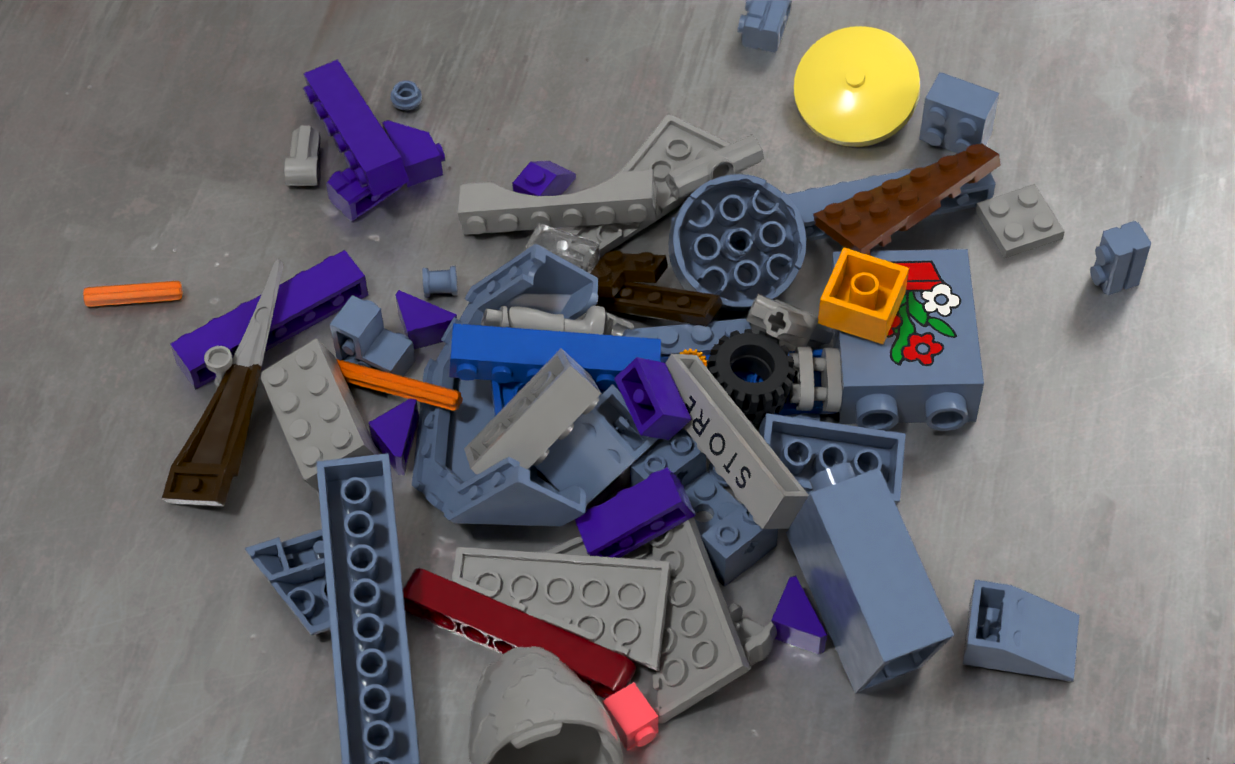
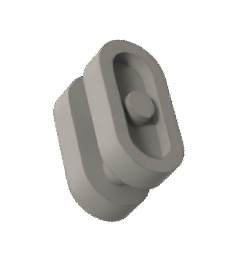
[789,346,842,412]

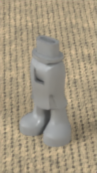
[481,305,605,335]

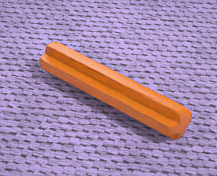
[83,281,183,307]

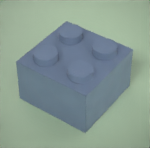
[919,72,999,154]

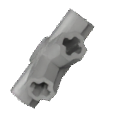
[665,135,764,200]
[746,294,834,348]

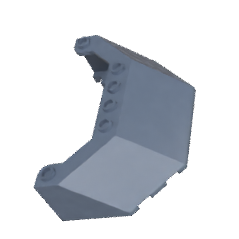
[412,244,598,526]

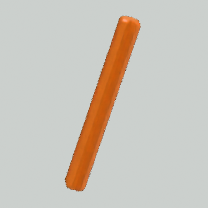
[336,359,463,411]

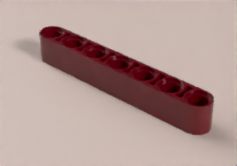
[403,568,636,699]

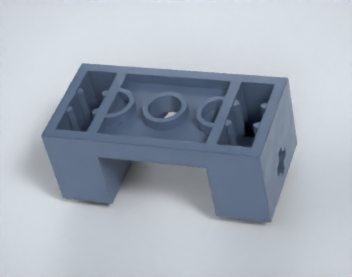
[630,428,778,587]

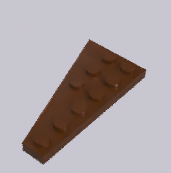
[813,144,1001,256]

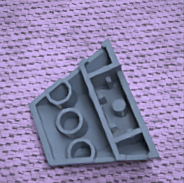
[245,529,331,636]

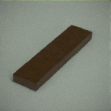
[596,282,723,326]

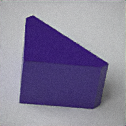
[395,290,457,350]
[369,399,419,476]
[771,575,827,654]

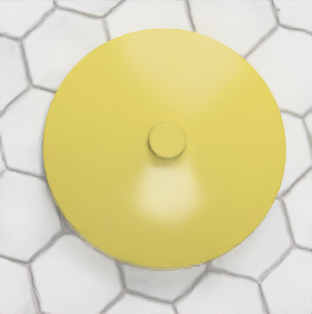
[794,26,920,147]

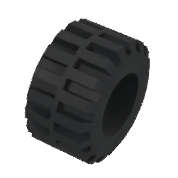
[706,329,795,424]

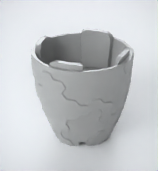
[468,646,623,764]

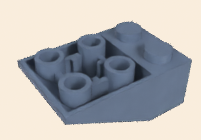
[535,384,659,504]
[963,579,1079,682]

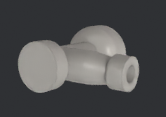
[204,346,233,388]

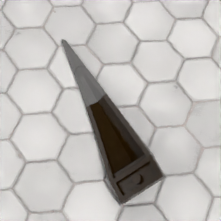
[162,259,284,506]

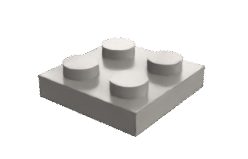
[975,184,1065,259]

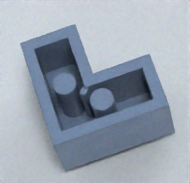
[330,295,416,377]

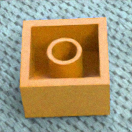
[818,247,909,345]

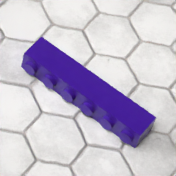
[303,59,409,197]
[170,250,368,390]

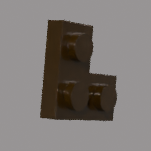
[590,251,668,298]

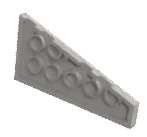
[564,113,731,263]
[649,517,751,724]
[452,547,672,672]

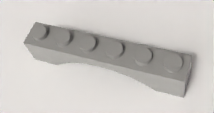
[457,169,657,235]

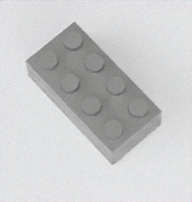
[260,338,379,492]
[464,348,601,475]

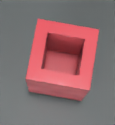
[602,682,658,751]

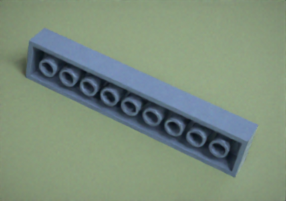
[316,453,421,764]

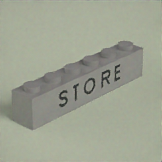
[665,354,809,529]

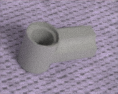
[284,126,321,186]

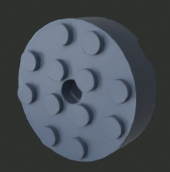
[668,174,806,312]

